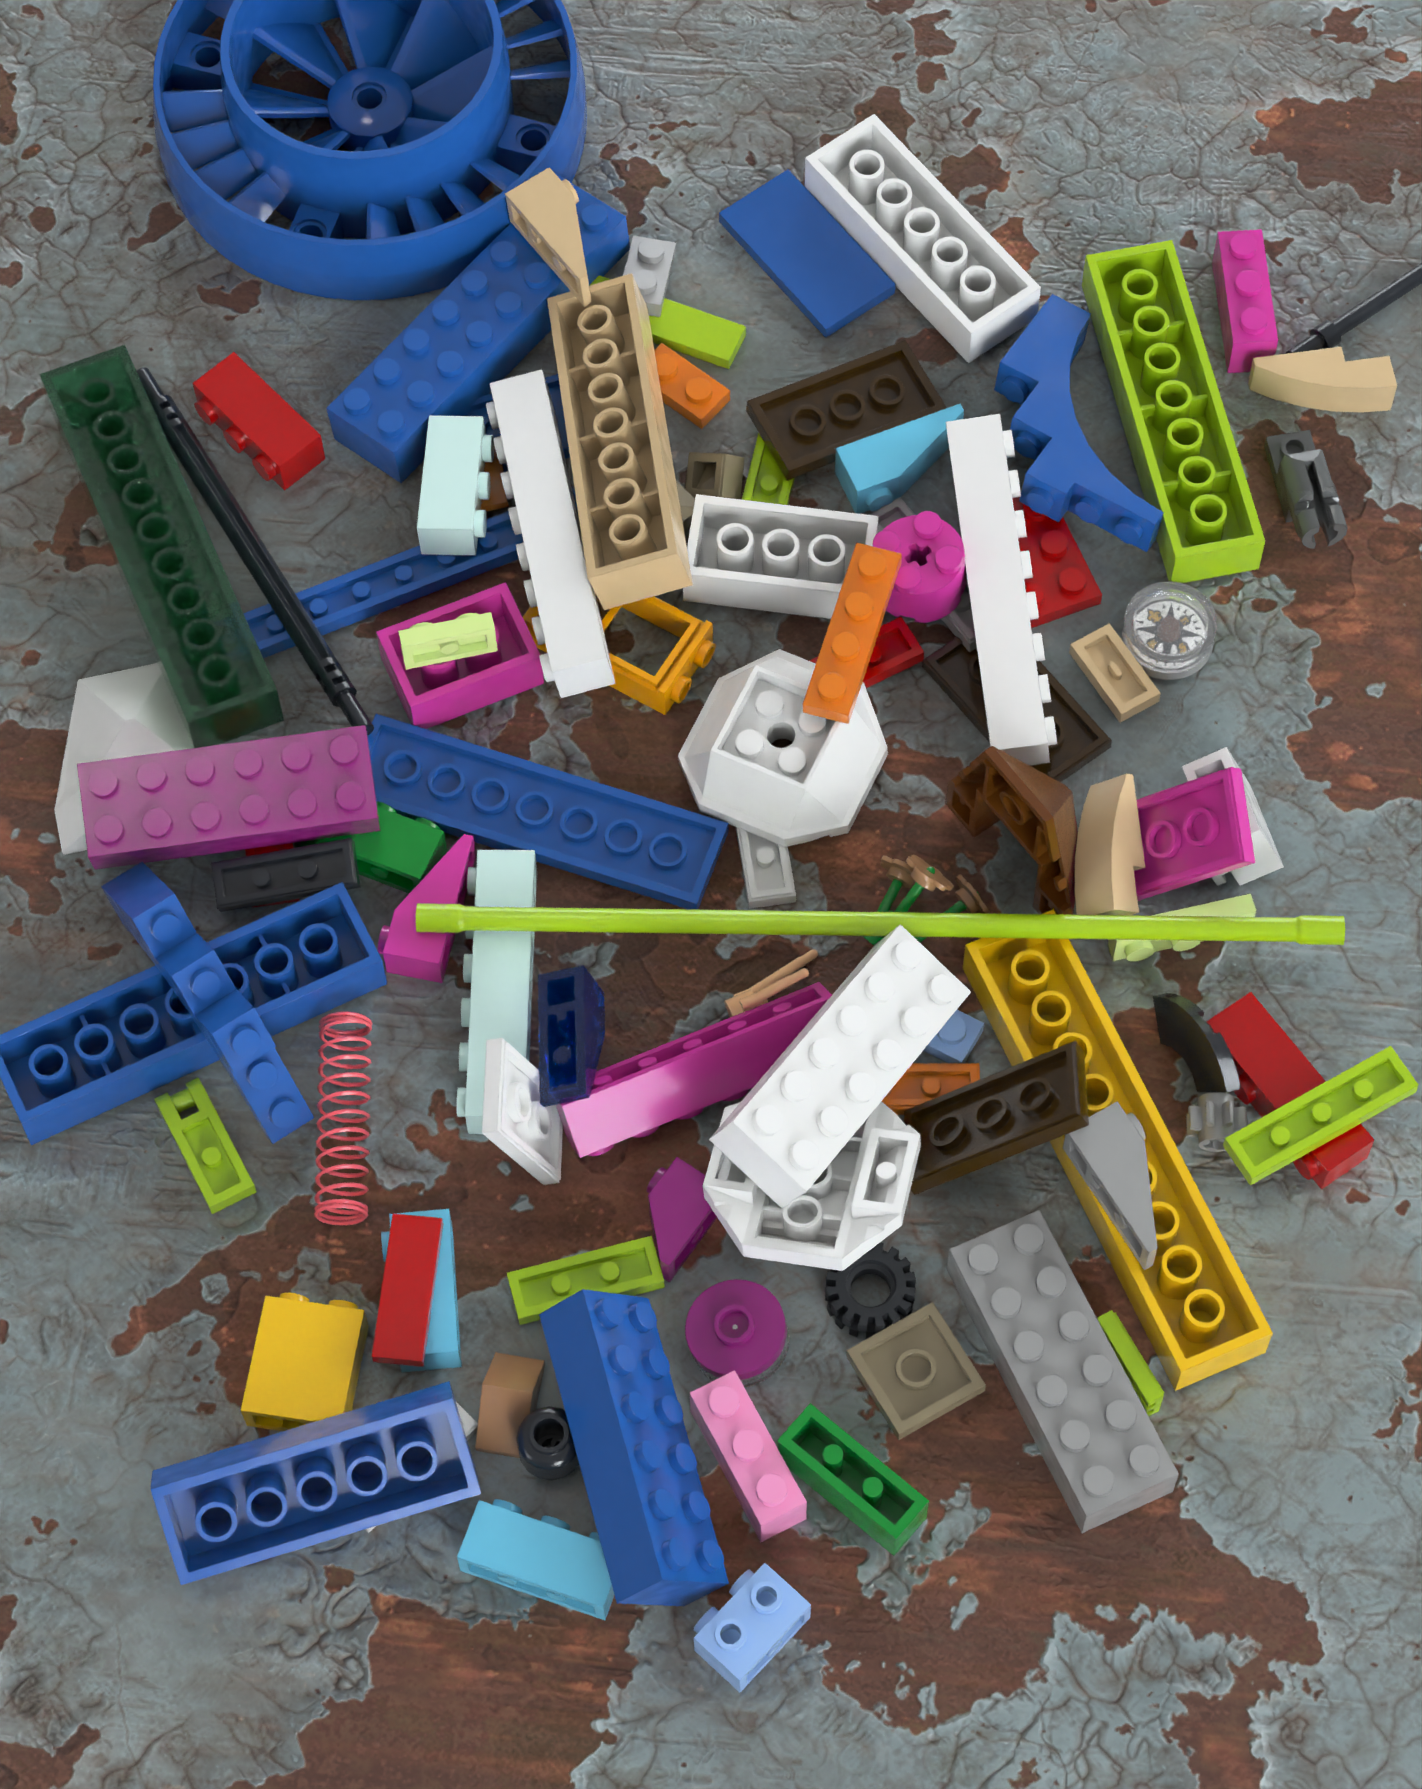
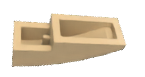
[1248,347,1397,412]
[1075,774,1145,915]

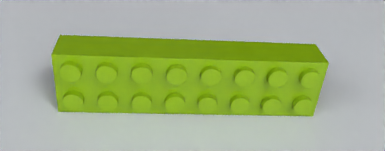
[1082,240,1265,585]

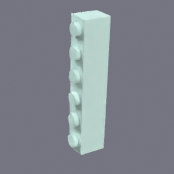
[457,850,537,1134]

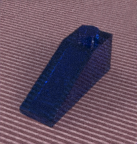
[538,965,605,1107]

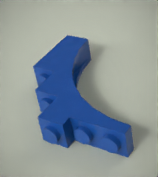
[994,294,1164,552]
[101,862,314,1144]

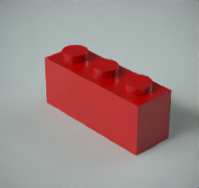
[193,352,325,491]

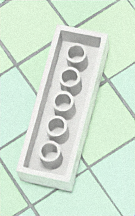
[805,114,1041,363]
[709,924,971,1208]

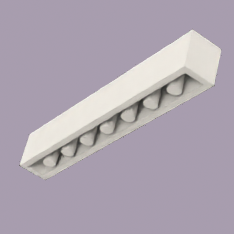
[486,369,616,698]
[946,414,1057,765]

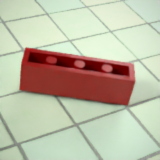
[1206,992,1374,1190]

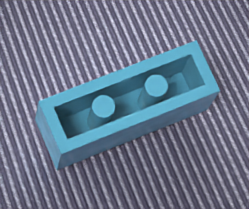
[381,1209,462,1372]
[457,1499,614,1620]

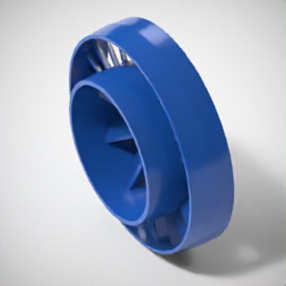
[153,0,587,300]

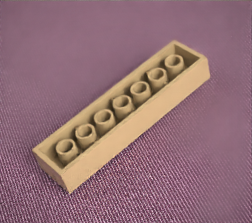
[547,273,693,610]

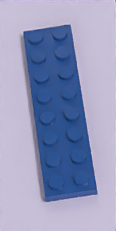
[368,714,729,909]

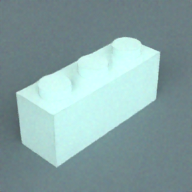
[417,415,494,555]

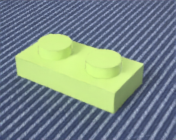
[398,612,498,670]

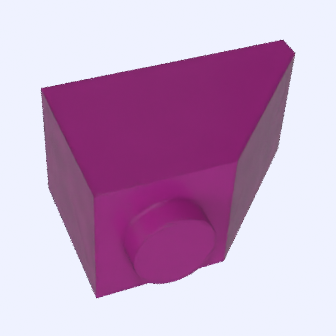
[646,1157,717,1283]

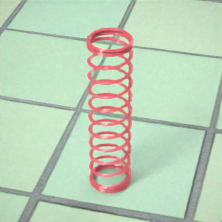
[314,1011,372,1225]

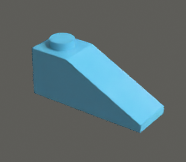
[835,404,964,514]

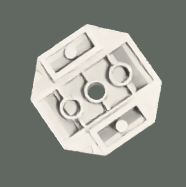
[678,649,888,847]
[703,1101,921,1271]

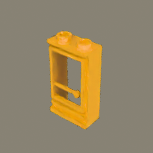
[523,596,716,715]

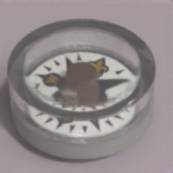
[1121,581,1217,680]

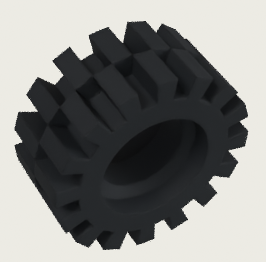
[825,1242,916,1339]

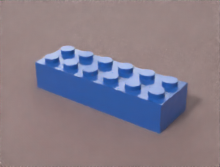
[539,1289,729,1606]
[151,1381,481,1585]

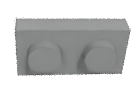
[623,235,676,317]

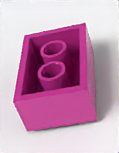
[376,582,544,729]

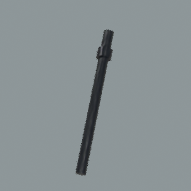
[1286,263,1422,354]

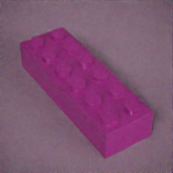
[77,725,381,870]

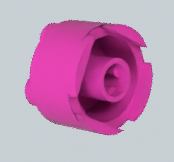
[872,511,967,623]

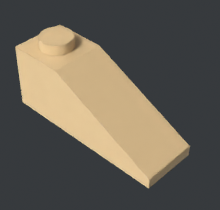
[505,167,592,307]

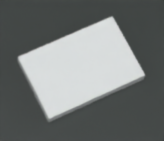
[482,1038,563,1185]

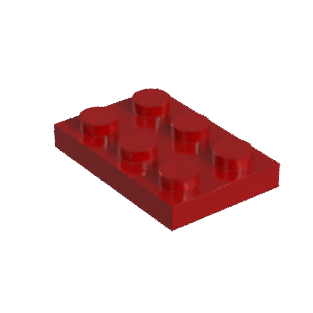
[1012,497,1102,628]

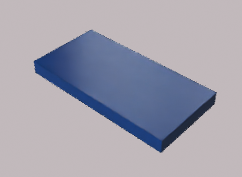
[719,169,896,338]

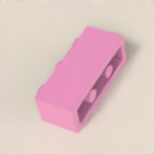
[689,1370,807,1542]

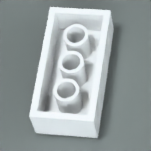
[683,494,878,619]

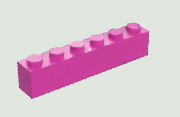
[550,982,832,1158]

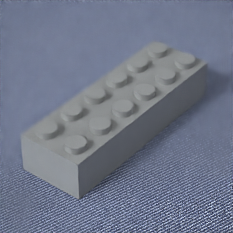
[947,1210,1179,1533]

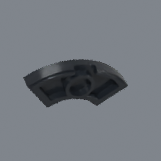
[1153,993,1240,1093]

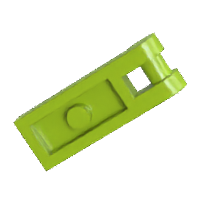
[154,1077,257,1214]

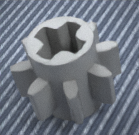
[1186,1092,1247,1152]

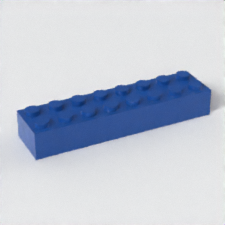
[326,175,630,483]
[0,882,387,1145]

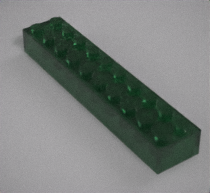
[39,345,284,748]

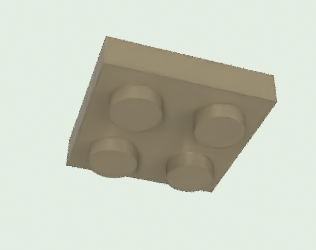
[846,1302,986,1440]

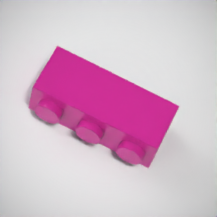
[1212,229,1278,373]

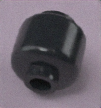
[516,1406,579,1481]

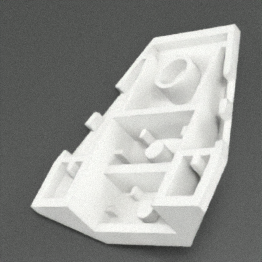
[54,661,222,855]

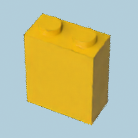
[241,1293,369,1431]

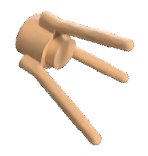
[724,949,818,1017]

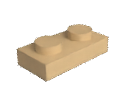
[1069,623,1161,723]

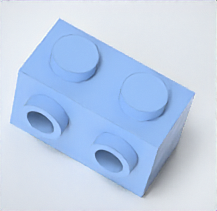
[694,1563,811,1692]

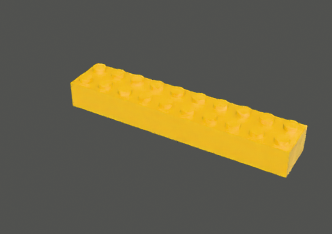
[963,909,1273,1391]

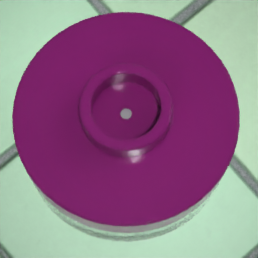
[685,1279,790,1387]

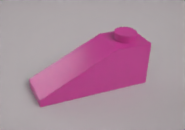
[378,834,476,983]

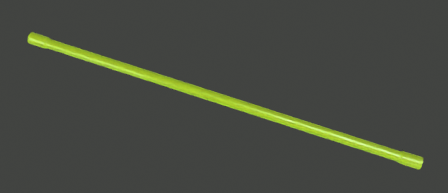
[416,903,1345,945]

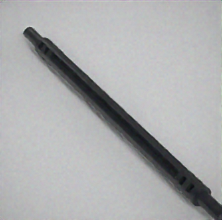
[133,368,374,736]

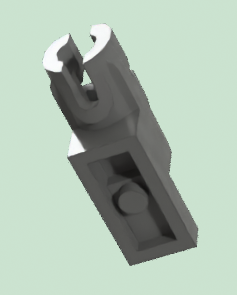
[1264,430,1348,549]

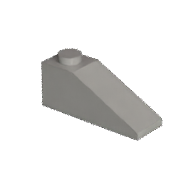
[1063,1101,1158,1270]

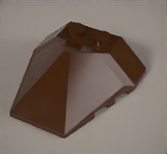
[945,746,1078,915]

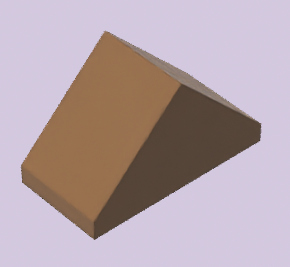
[475,1352,545,1458]

